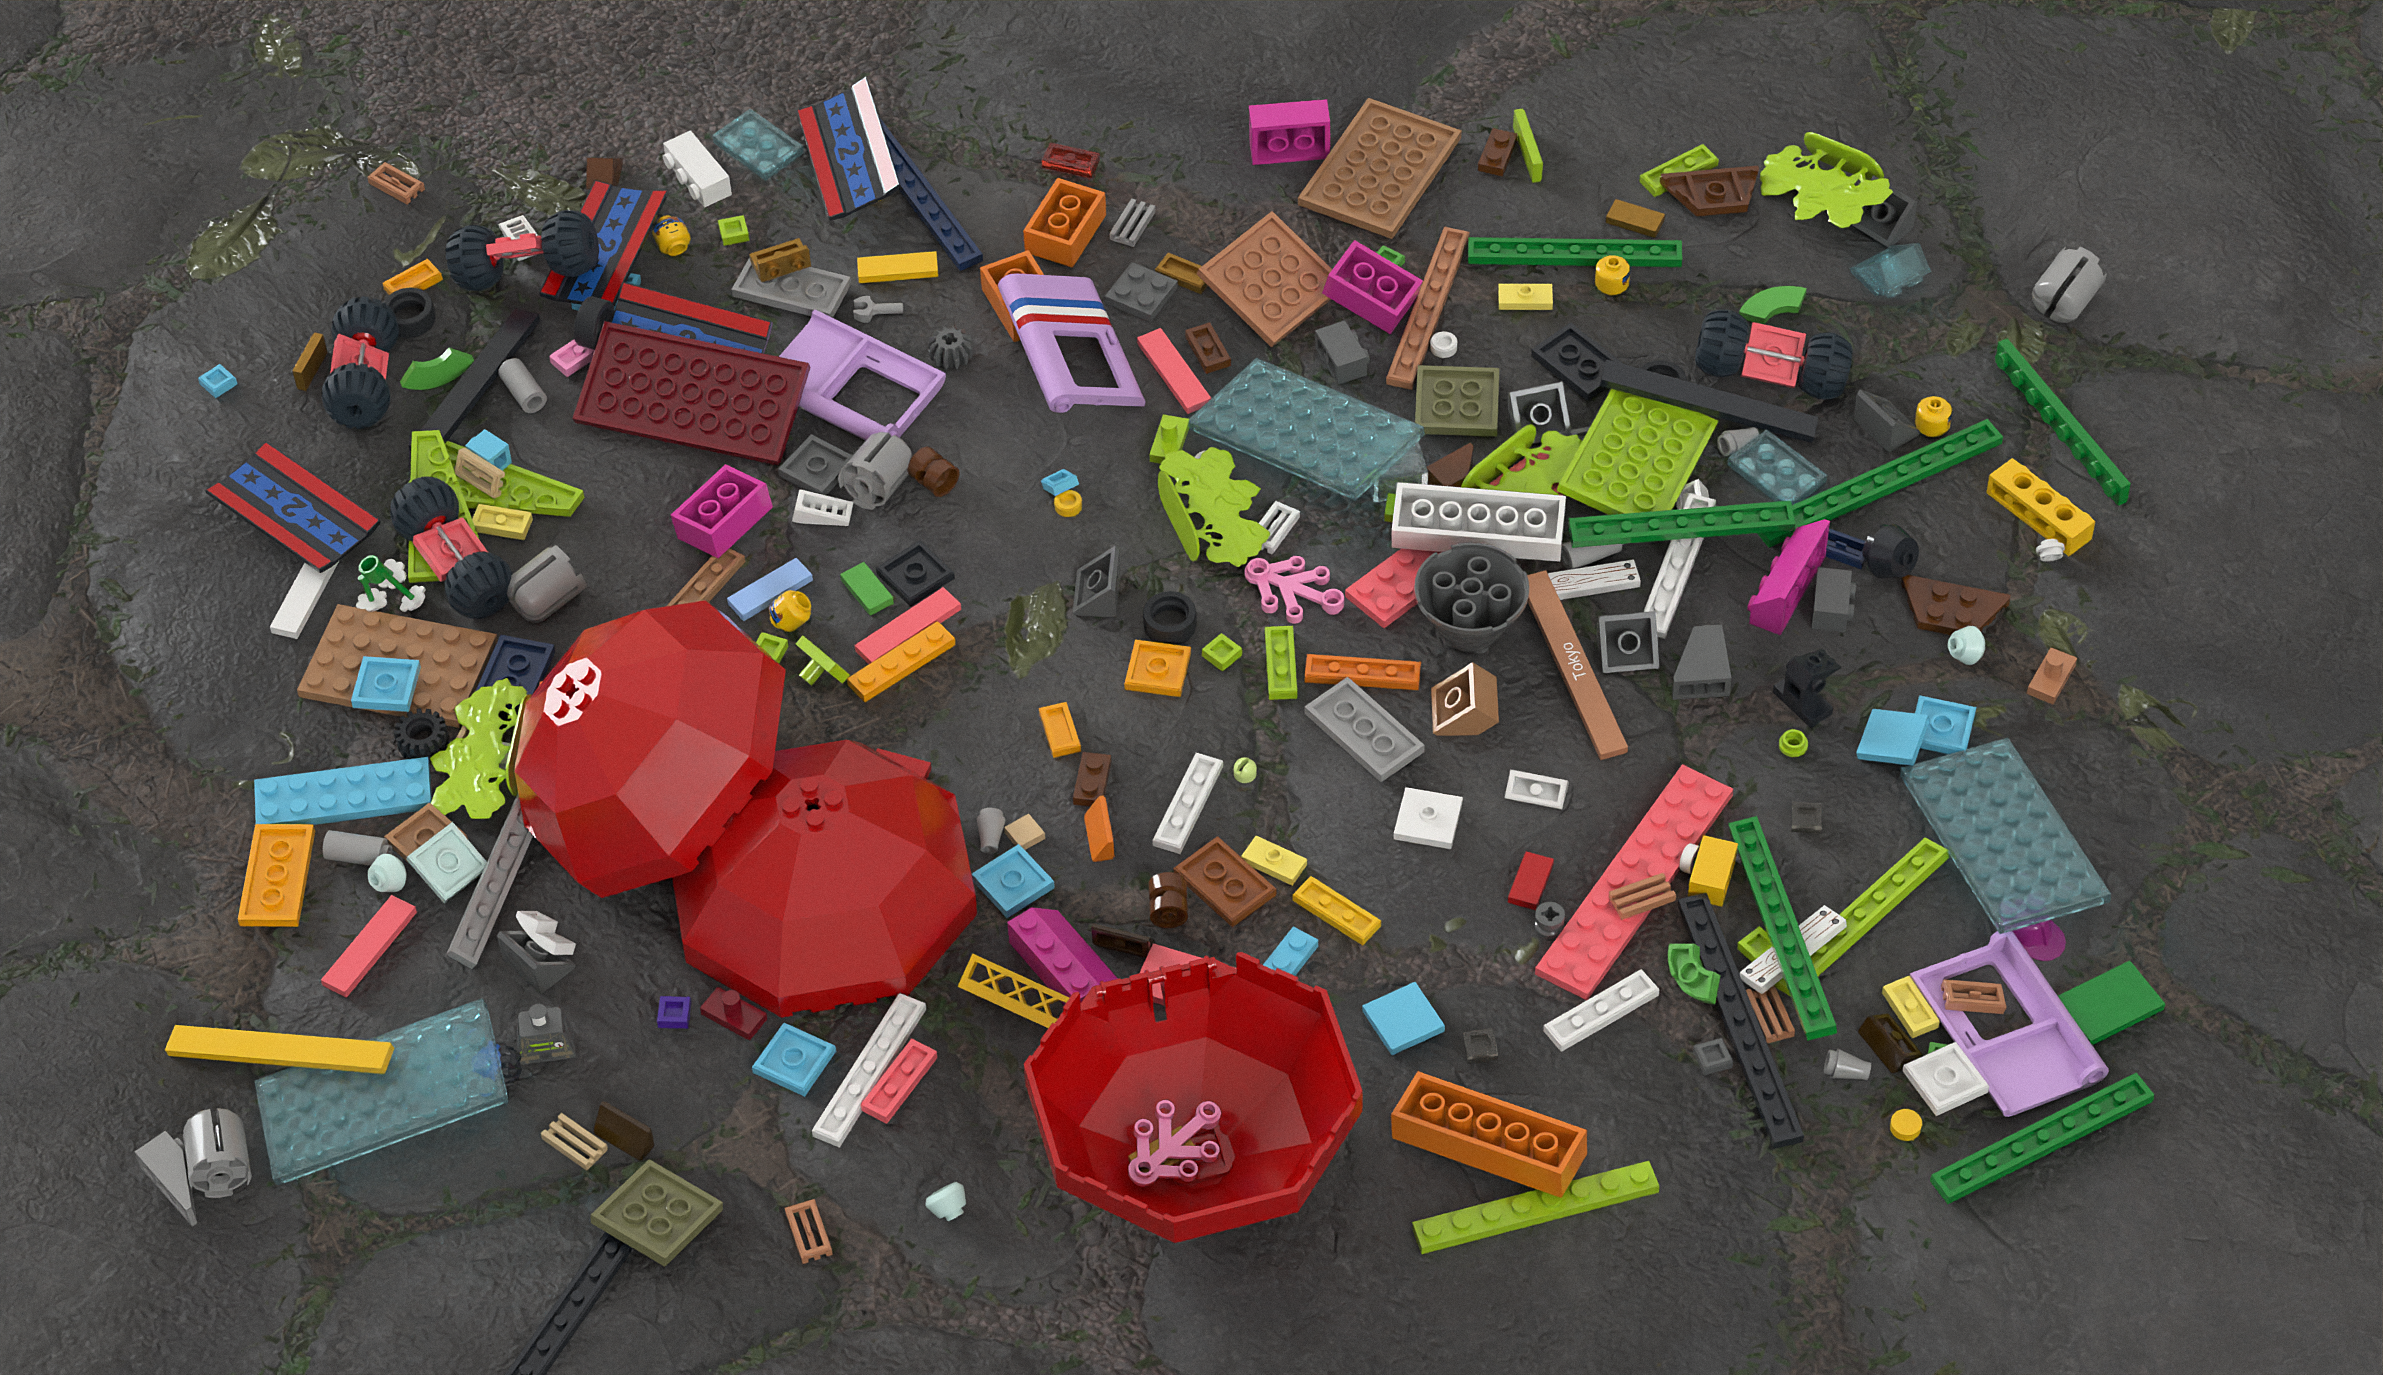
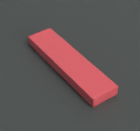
[1137,328,1212,414]
[855,587,961,664]
[321,895,417,998]

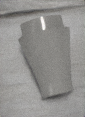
[1717,427,1760,457]
[976,808,1006,854]
[1824,1049,1871,1081]

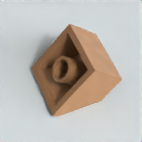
[1431,662,1499,736]

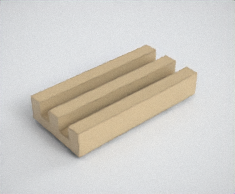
[454,448,505,498]
[541,1113,608,1171]

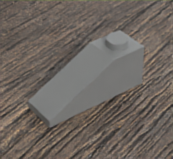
[135,1131,197,1226]

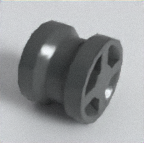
[1534,902,1565,940]

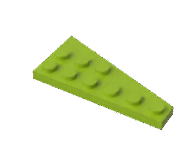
[408,430,479,583]
[409,441,585,517]

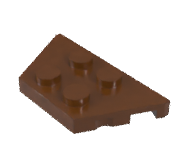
[1659,166,1759,216]
[1901,575,2011,635]

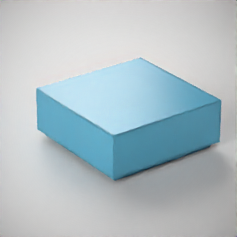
[198,364,237,398]
[1041,469,1079,496]

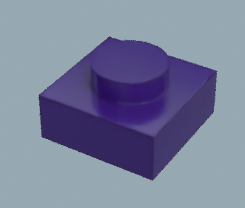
[657,996,691,1029]

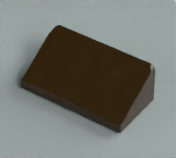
[1091,923,1155,958]
[1858,1013,1923,1073]
[594,1101,655,1161]

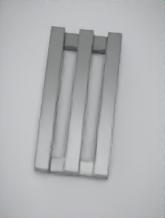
[1109,198,1156,247]

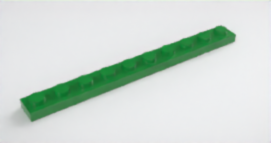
[1757,419,2003,548]
[1728,816,1837,1041]

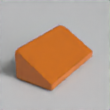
[1084,795,1115,862]

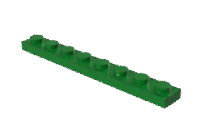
[1468,237,1682,267]
[1995,338,2131,506]
[1568,501,1796,548]
[1930,1072,2155,1205]

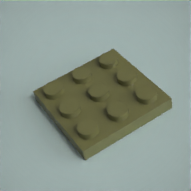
[1415,365,1499,437]
[591,1159,723,1267]

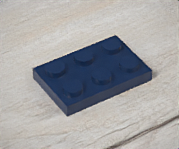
[476,635,556,715]

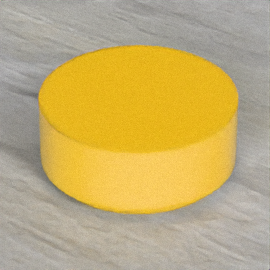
[1054,490,1082,517]
[1890,1109,1922,1141]

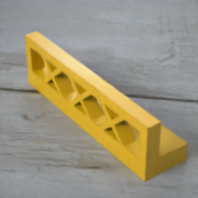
[958,954,1069,1028]

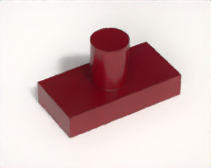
[700,987,767,1041]

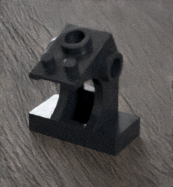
[1773,649,1841,728]

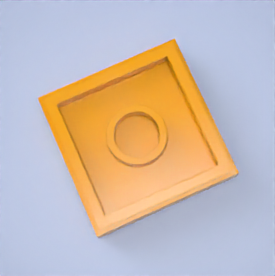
[1124,640,1191,697]

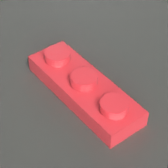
[861,1038,938,1124]

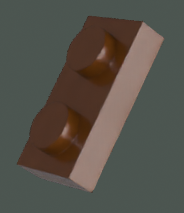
[1478,128,1518,176]
[1185,322,1231,374]
[1073,752,1112,807]

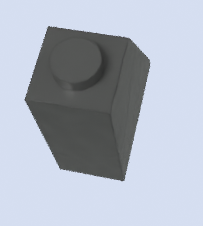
[1672,625,1732,700]

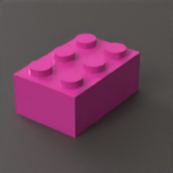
[1249,99,1330,165]
[1322,240,1423,334]
[671,464,773,558]

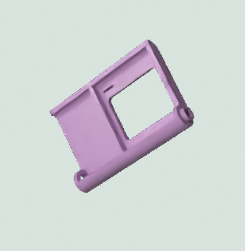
[779,310,946,441]
[1910,930,2109,1117]

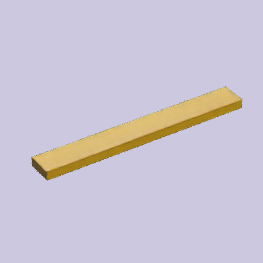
[165,1025,395,1074]

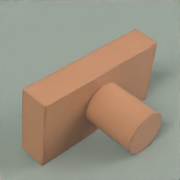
[2027,648,2077,705]

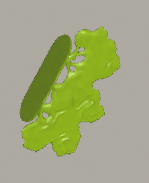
[1760,132,1893,228]
[1461,424,1582,495]
[1158,447,1270,567]
[430,678,531,819]

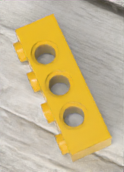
[1986,458,2095,556]

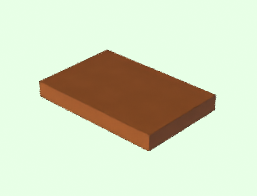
[1173,836,1277,928]

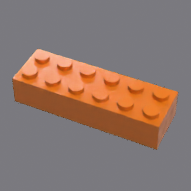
[1391,1071,1587,1198]

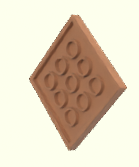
[1197,211,1332,347]

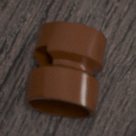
[907,446,960,497]
[1149,872,1188,928]

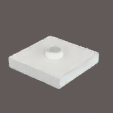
[1394,787,1463,849]
[1903,1042,1989,1116]

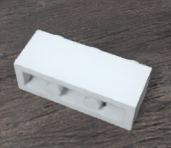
[663,130,732,208]

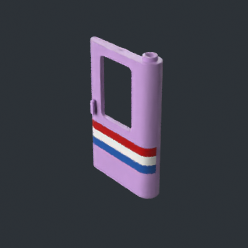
[998,274,1145,413]

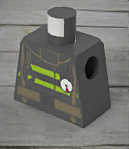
[517,1004,576,1065]

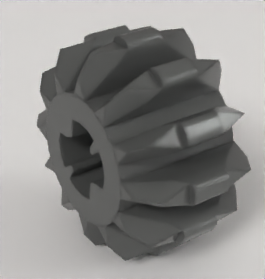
[928,325,973,371]

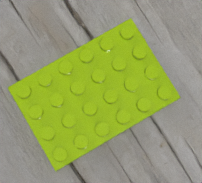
[1556,389,1718,515]

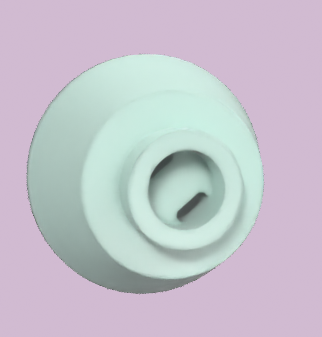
[1948,626,1985,665]
[368,854,406,892]
[925,1182,966,1221]

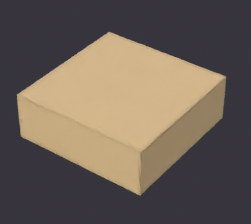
[1004,814,1045,850]

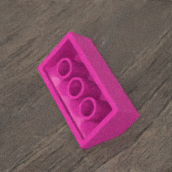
[1747,519,1830,635]
[1007,908,1118,1005]

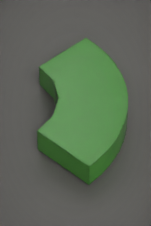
[1739,286,1807,325]
[400,348,474,390]
[1668,944,1720,1004]

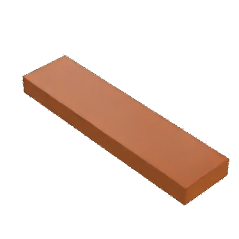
[1305,654,1421,690]

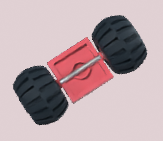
[446,210,599,291]
[322,296,399,429]
[1695,310,1853,399]
[390,476,512,619]

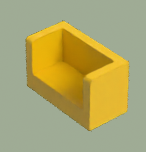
[1688,835,1738,907]

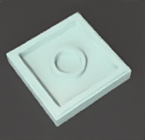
[406,822,487,903]

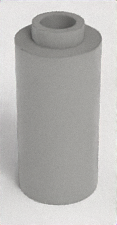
[498,358,547,413]
[1561,541,1623,570]
[323,830,392,866]

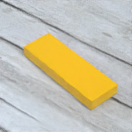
[857,251,938,283]
[1293,876,1381,945]

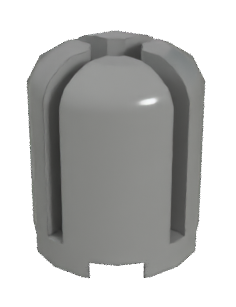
[2032,247,2107,323]
[838,432,913,510]
[507,545,587,623]
[183,1108,252,1198]

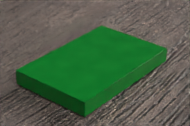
[2058,961,2165,1045]

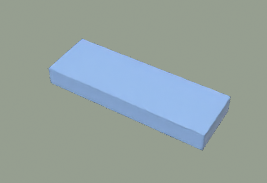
[727,558,813,621]

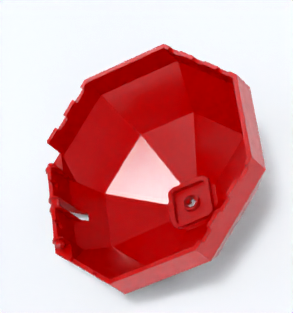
[514,600,786,898]
[672,740,977,1018]
[1024,952,1363,1243]

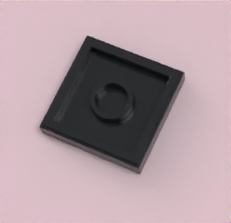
[876,540,955,607]

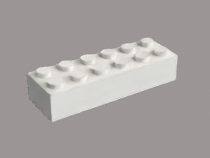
[1392,482,1566,562]

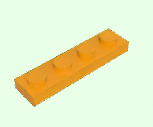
[847,621,955,702]

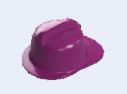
[2000,900,2066,961]

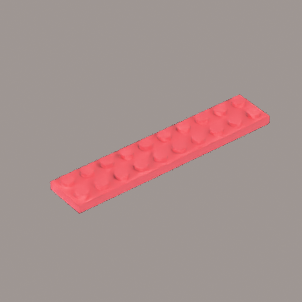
[1345,446,1564,628]
[1535,764,1733,1001]

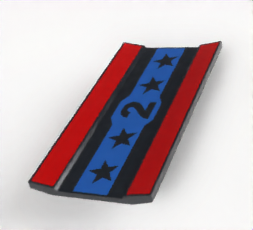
[797,77,901,221]
[539,180,669,306]
[611,282,773,354]
[205,441,381,573]

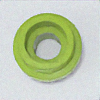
[1779,729,1808,757]

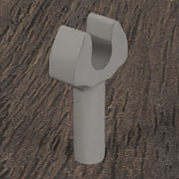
[853,296,903,323]

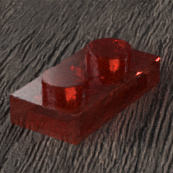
[1042,142,1100,178]

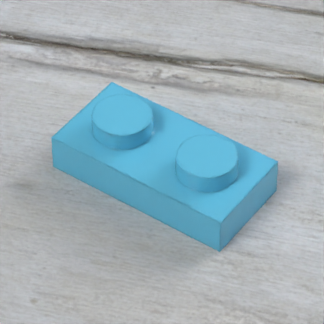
[1263,927,1318,976]

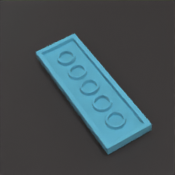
[254,757,432,825]

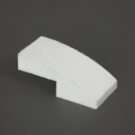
[516,911,576,955]

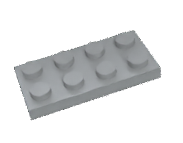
[732,258,851,318]
[1305,677,1425,782]

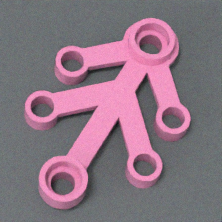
[1244,556,1344,624]
[1128,1100,1221,1187]

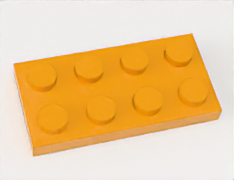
[238,824,315,927]

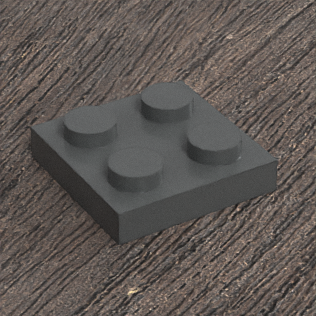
[1105,262,1178,322]
[778,434,853,495]

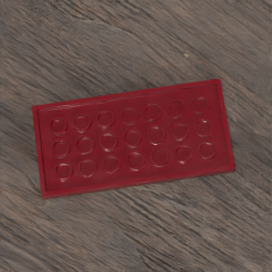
[572,321,811,466]

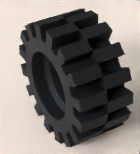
[394,708,449,762]

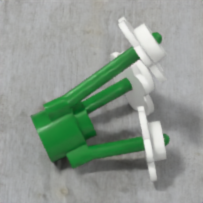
[356,555,425,612]

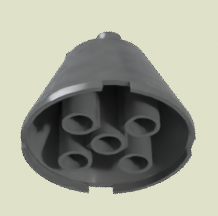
[1414,542,1529,653]

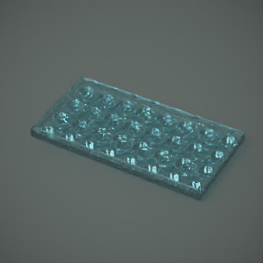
[1188,358,1425,500]
[1900,738,2111,934]
[255,998,509,1186]

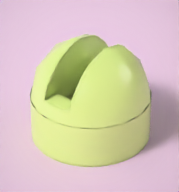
[1233,757,1257,783]

